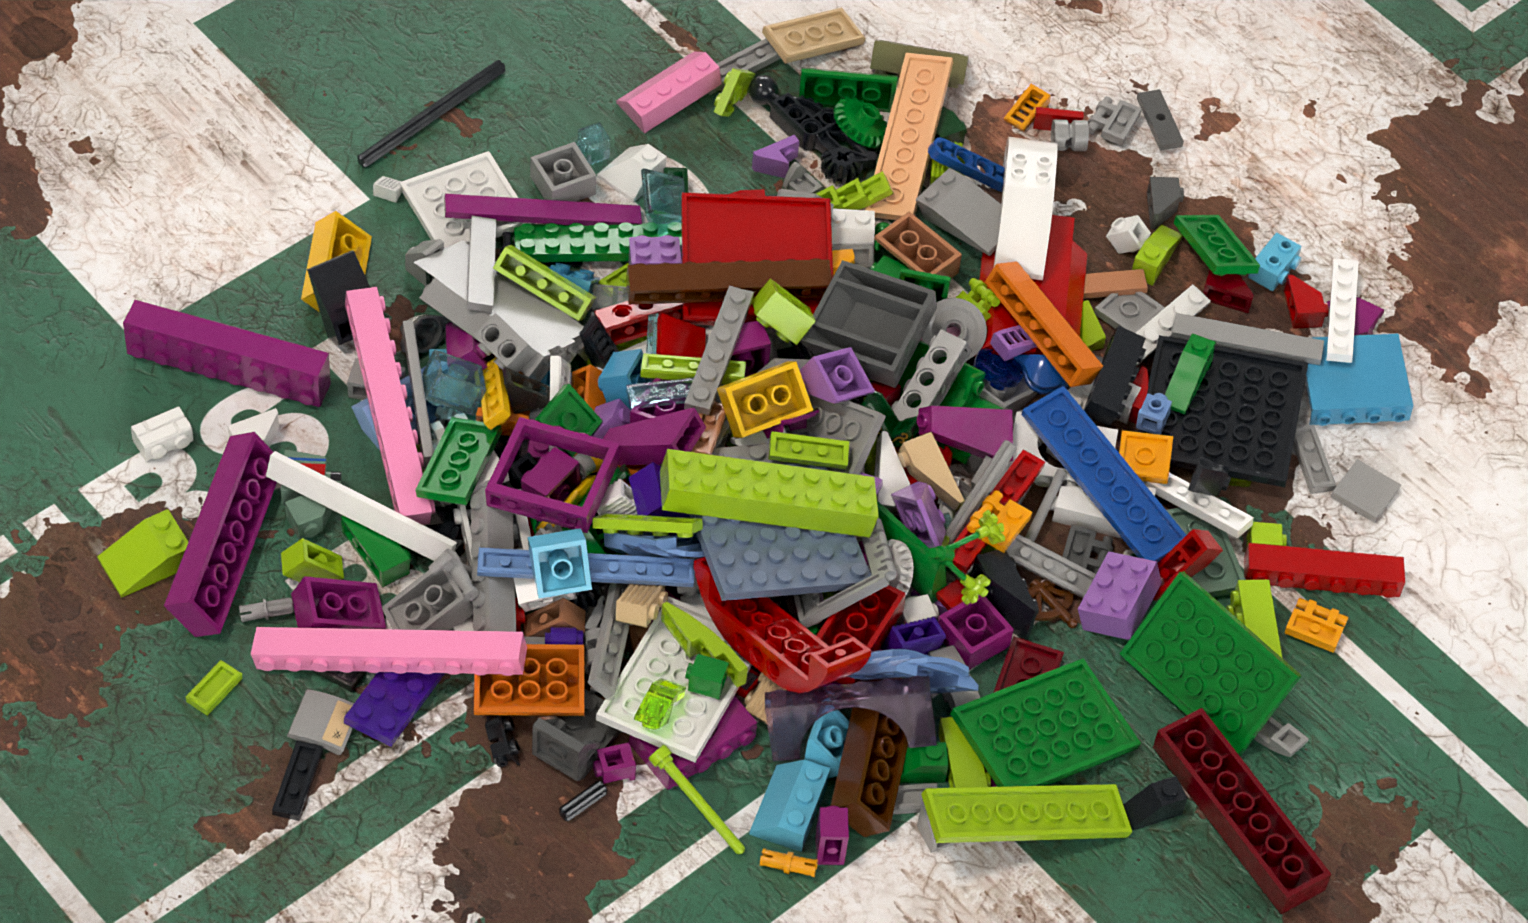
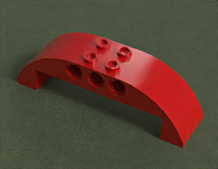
[694,557,871,693]

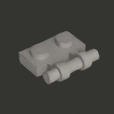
[1088,96,1142,146]

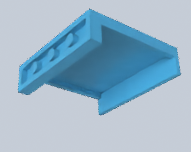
[1305,334,1413,426]

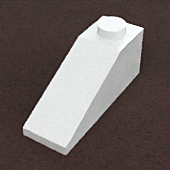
[874,431,910,516]

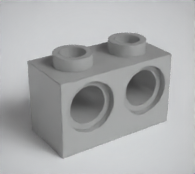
[474,313,537,375]

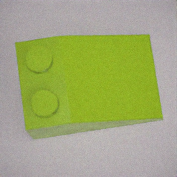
[97,509,188,598]

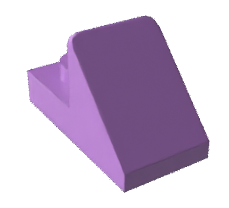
[752,135,799,178]

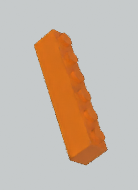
[985,261,1103,387]

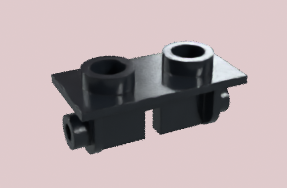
[485,715,521,767]

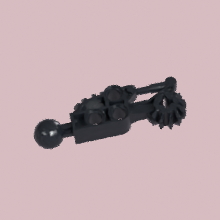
[749,75,878,185]

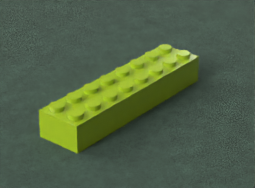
[660,449,879,538]

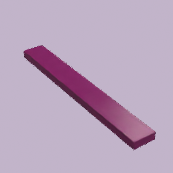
[444,194,642,226]

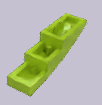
[817,171,894,210]
[661,602,748,688]

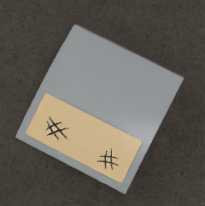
[287,689,354,756]

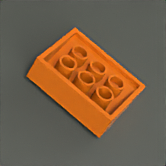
[474,644,584,716]

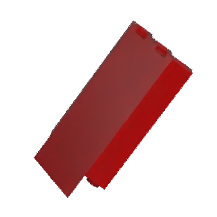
[974,215,1087,372]

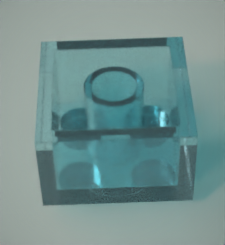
[422,349,486,416]

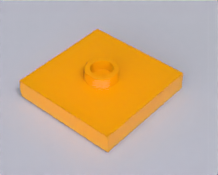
[1119,430,1173,484]

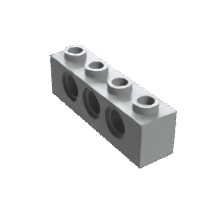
[892,329,972,436]

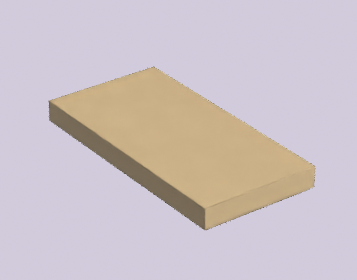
[762,7,866,64]

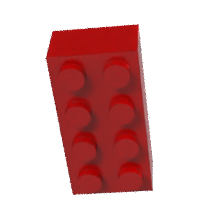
[817,585,906,690]

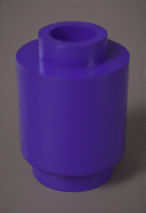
[545,627,583,645]

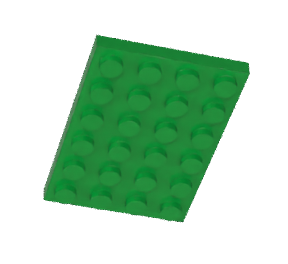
[1119,571,1302,757]
[950,658,1141,787]

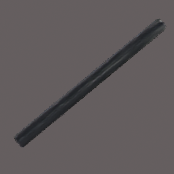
[357,60,505,168]

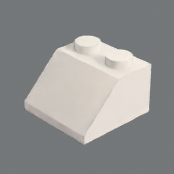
[831,209,875,244]

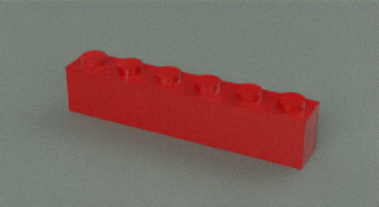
[1244,543,1405,598]

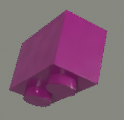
[815,806,849,865]

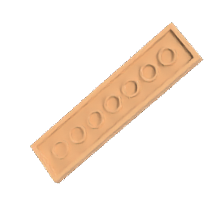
[865,53,953,220]

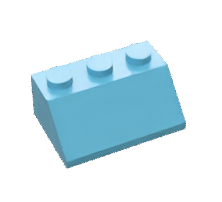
[749,759,831,852]

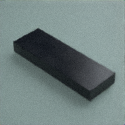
[272,740,324,821]

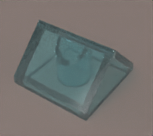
[641,168,685,224]

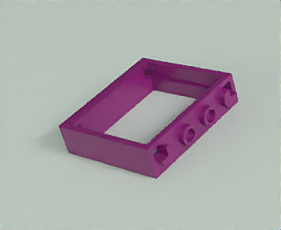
[485,417,620,533]

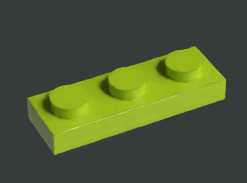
[768,431,849,469]

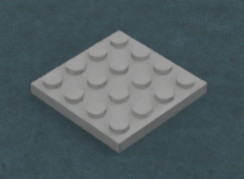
[785,389,886,475]

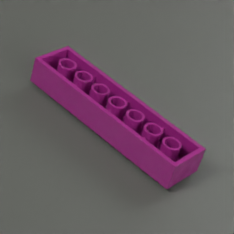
[123,300,331,407]
[164,432,277,637]

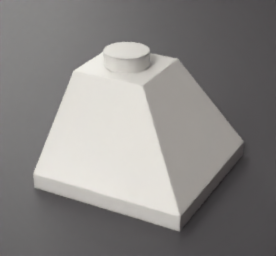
[597,144,667,203]

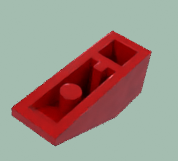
[1153,529,1223,601]

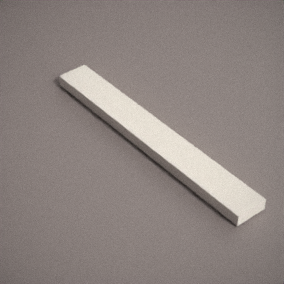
[266,451,457,561]

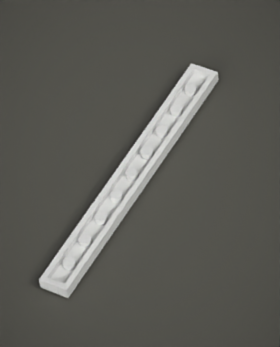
[1067,285,1210,409]

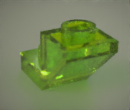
[634,678,686,730]

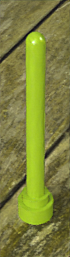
[648,744,745,854]

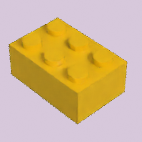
[717,361,813,438]

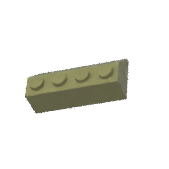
[870,39,969,88]

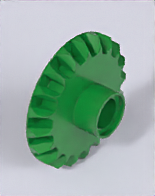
[834,97,888,148]

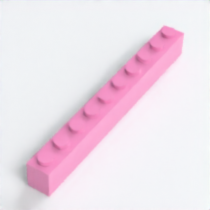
[345,287,435,525]
[251,627,527,676]

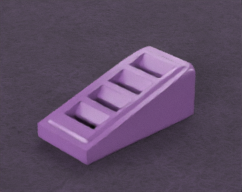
[990,325,1037,361]

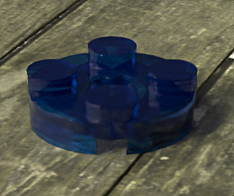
[973,349,1023,391]

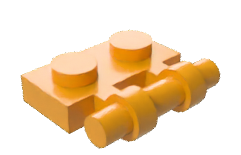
[967,490,1032,553]
[1284,598,1348,653]

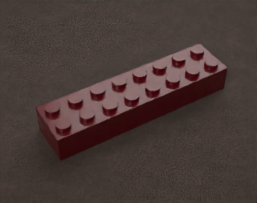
[1153,708,1332,914]

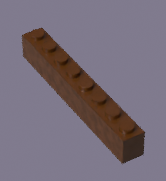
[626,258,832,305]

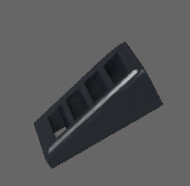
[579,315,619,369]

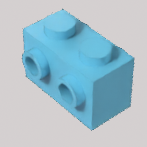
[1248,232,1302,291]

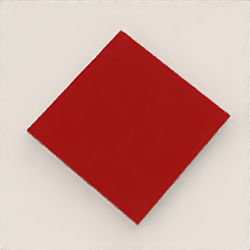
[681,192,833,328]

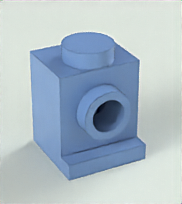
[1136,393,1172,435]

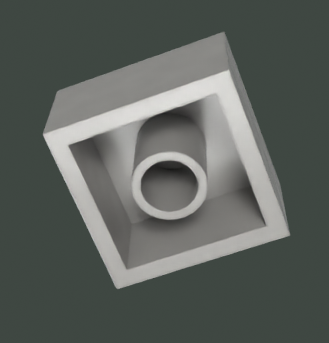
[530,142,596,202]

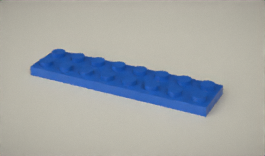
[1021,386,1186,562]

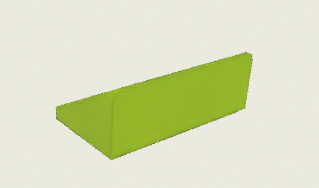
[1080,300,1106,351]

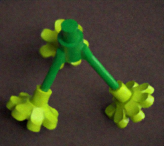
[928,510,1005,605]

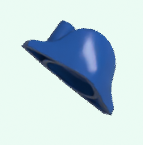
[1013,354,1068,395]

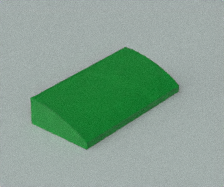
[877,501,947,604]

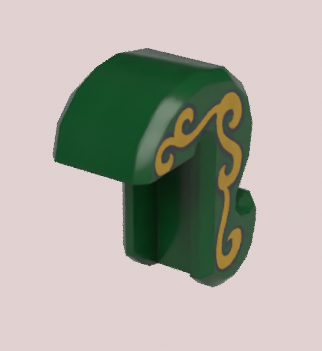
[859,391,919,447]

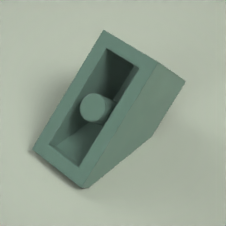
[285,495,333,540]

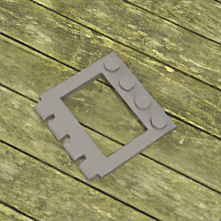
[793,519,897,628]

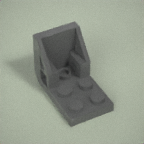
[532,689,622,781]

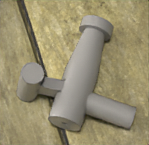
[429,549,479,601]

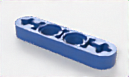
[928,137,1005,192]

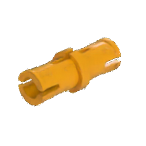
[760,848,818,877]

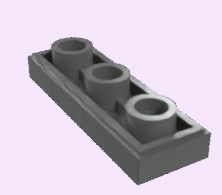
[1137,89,1184,151]

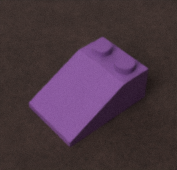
[891,481,946,548]

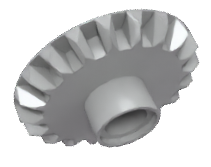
[922,298,987,361]

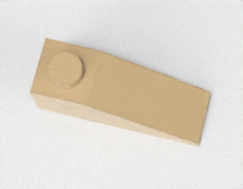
[898,432,965,511]

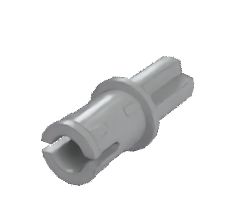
[239,597,294,623]

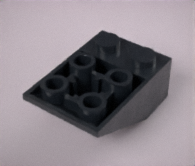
[307,250,370,345]
[970,550,1039,640]

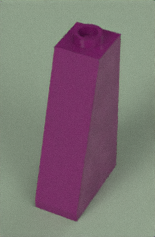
[917,406,1013,462]
[603,408,706,465]

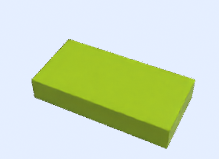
[186,660,243,716]

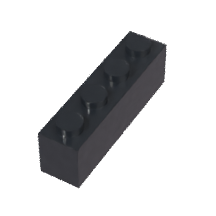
[1083,325,1146,426]

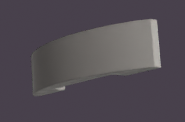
[1254,717,1309,757]

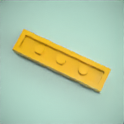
[478,357,511,430]

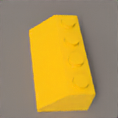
[301,211,372,312]

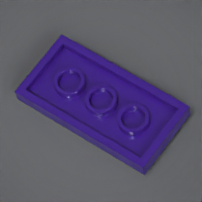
[344,672,445,747]

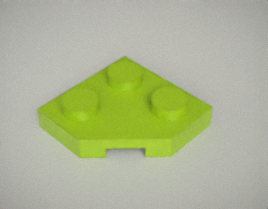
[714,68,755,117]

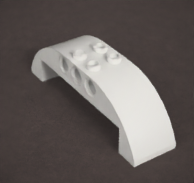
[994,137,1057,280]

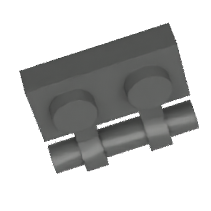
[1062,525,1114,574]

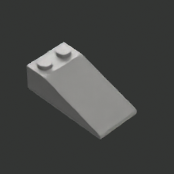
[916,168,1001,256]

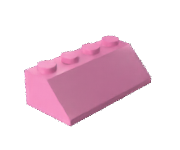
[616,52,722,134]

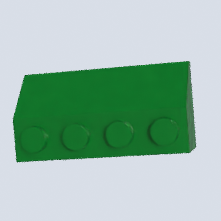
[799,67,898,113]

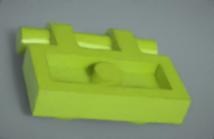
[955,278,1000,322]

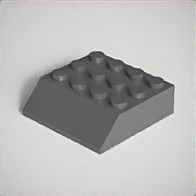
[800,260,937,388]

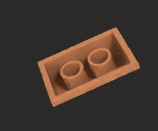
[874,211,962,278]

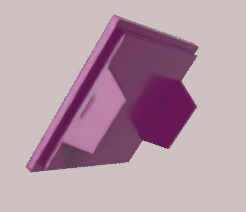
[763,410,819,439]

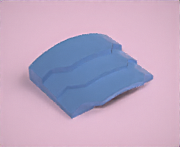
[604,530,705,558]
[847,649,979,694]

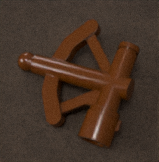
[1027,578,1078,629]

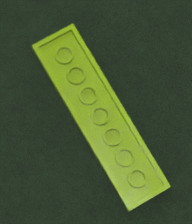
[921,784,1132,843]

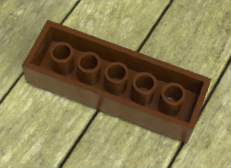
[831,677,919,837]

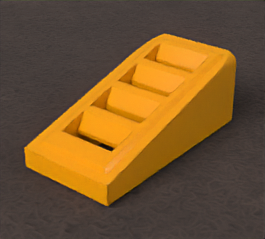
[1004,83,1051,132]

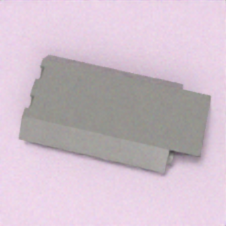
[414,240,594,385]

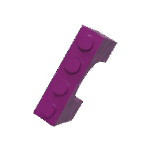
[629,696,757,790]

